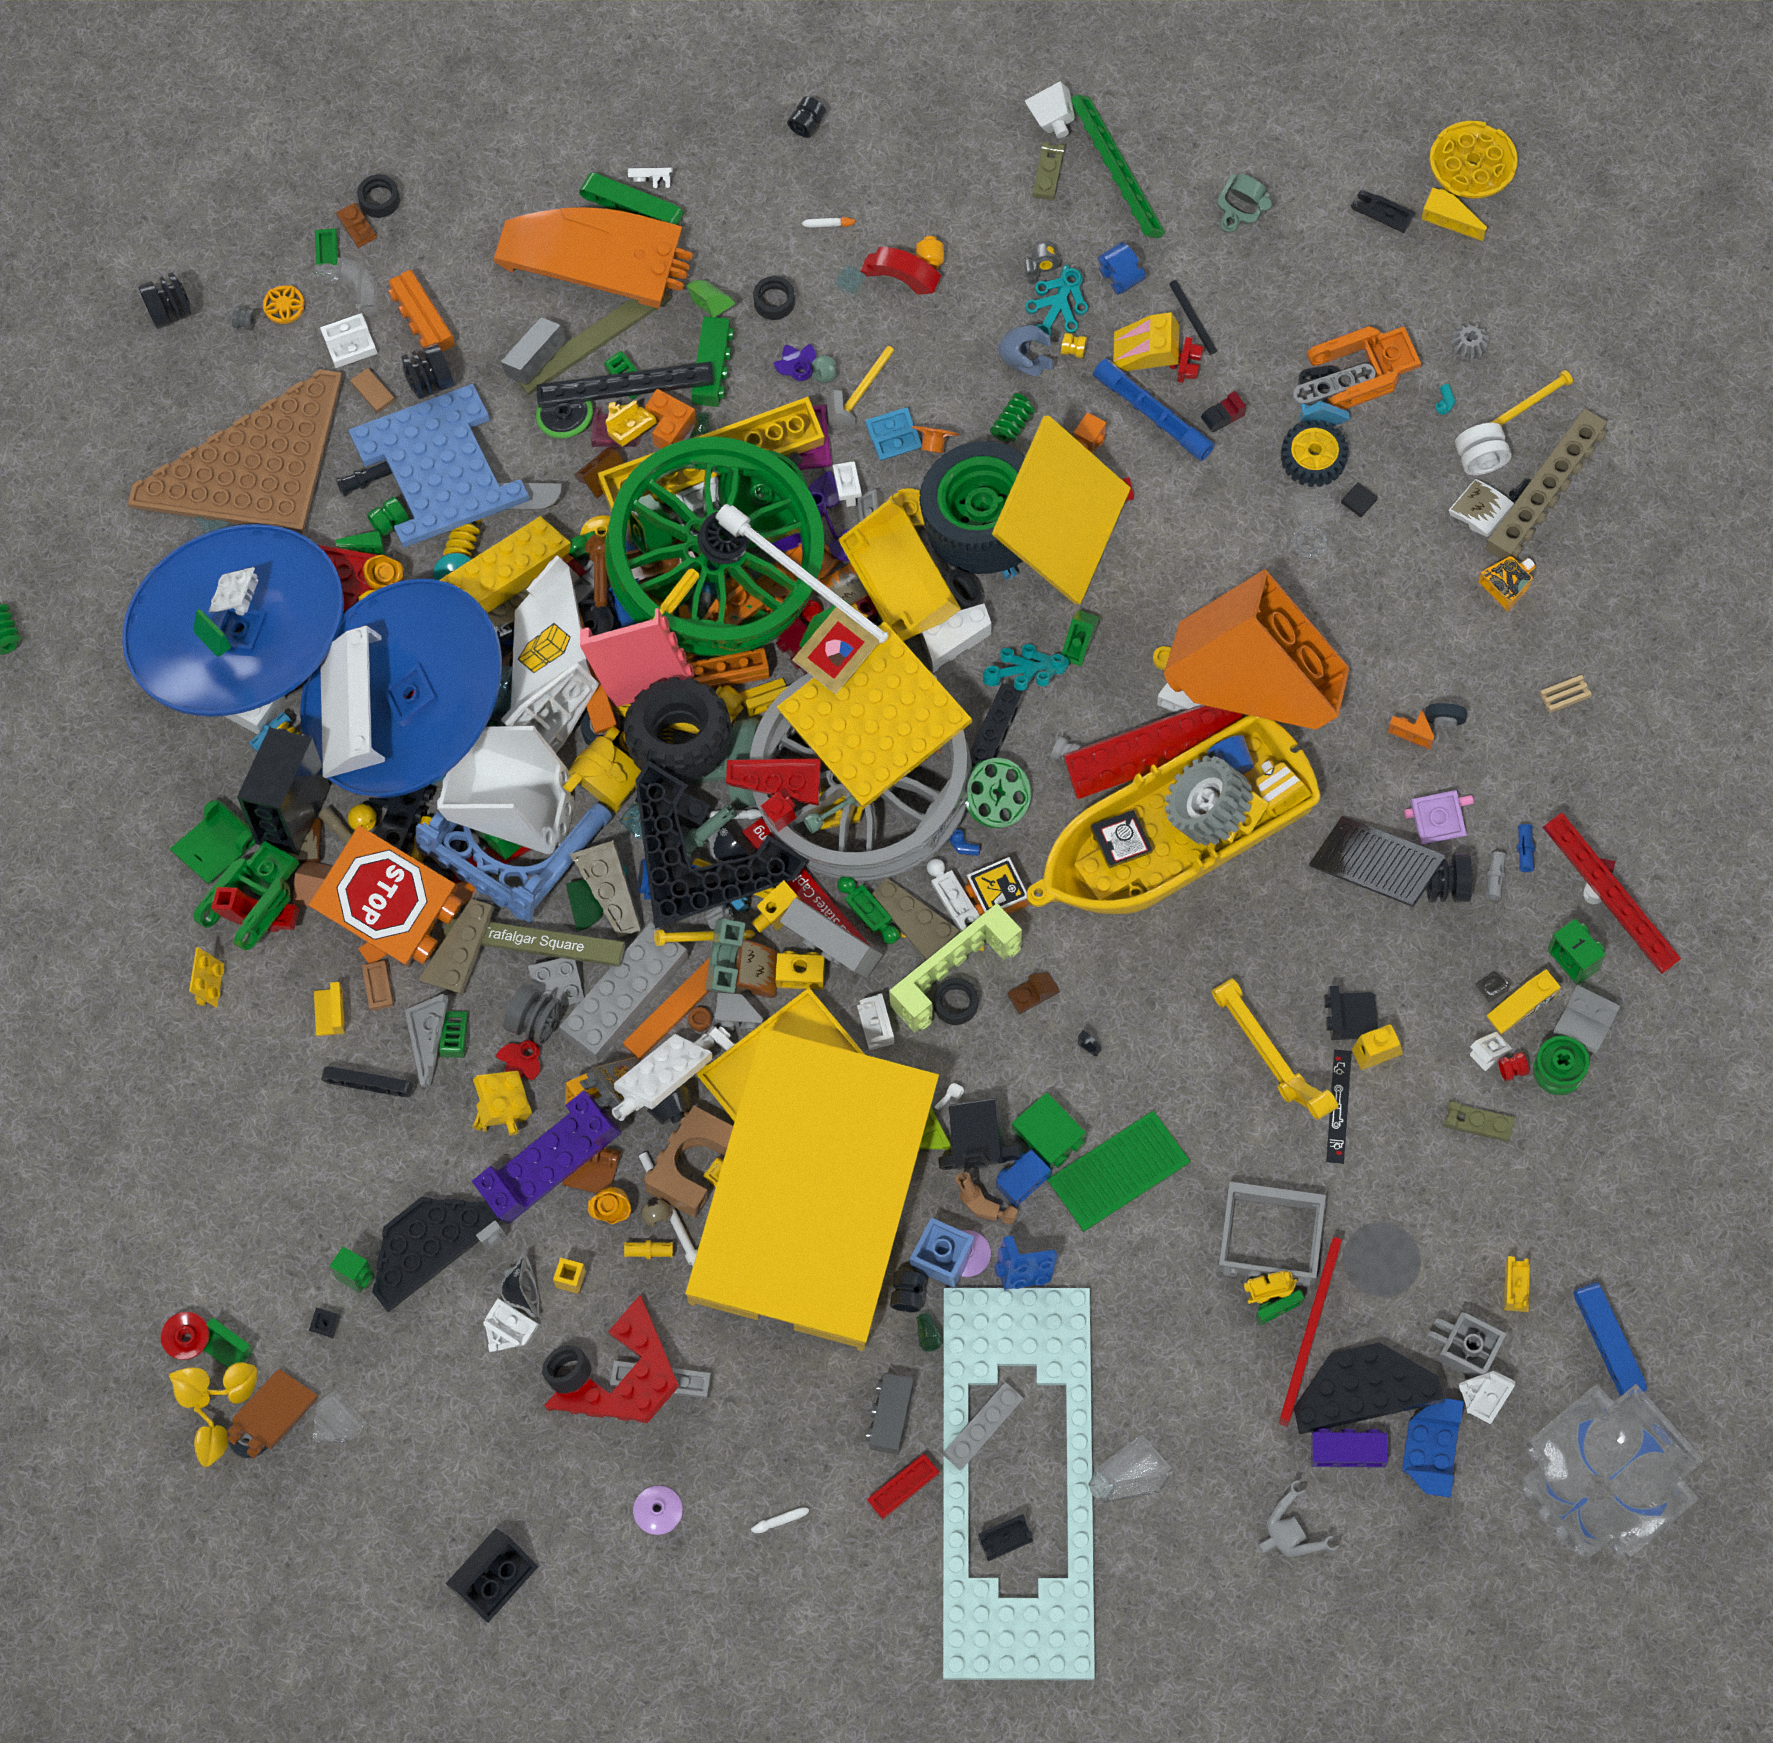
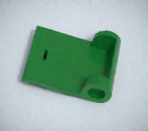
[170,800,256,885]

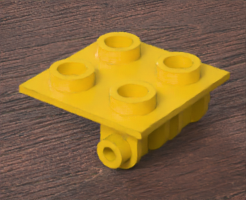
[189,947,224,1007]

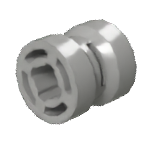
[1051,736,1082,760]

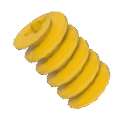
[442,523,480,558]

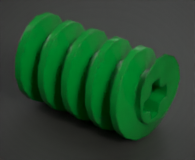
[990,393,1035,442]
[0,604,21,655]

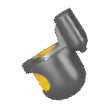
[1024,242,1060,284]

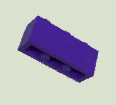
[1311,1429,1388,1468]

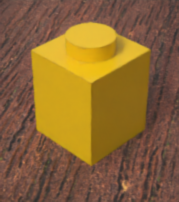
[553,1257,586,1294]

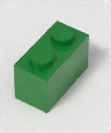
[329,1246,374,1293]

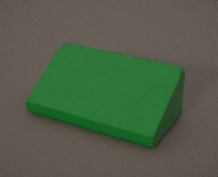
[193,609,231,657]

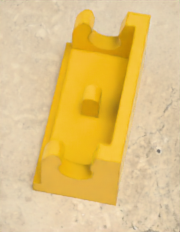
[1504,1256,1530,1312]

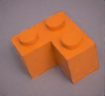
[645,389,696,449]

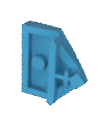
[1299,401,1350,426]

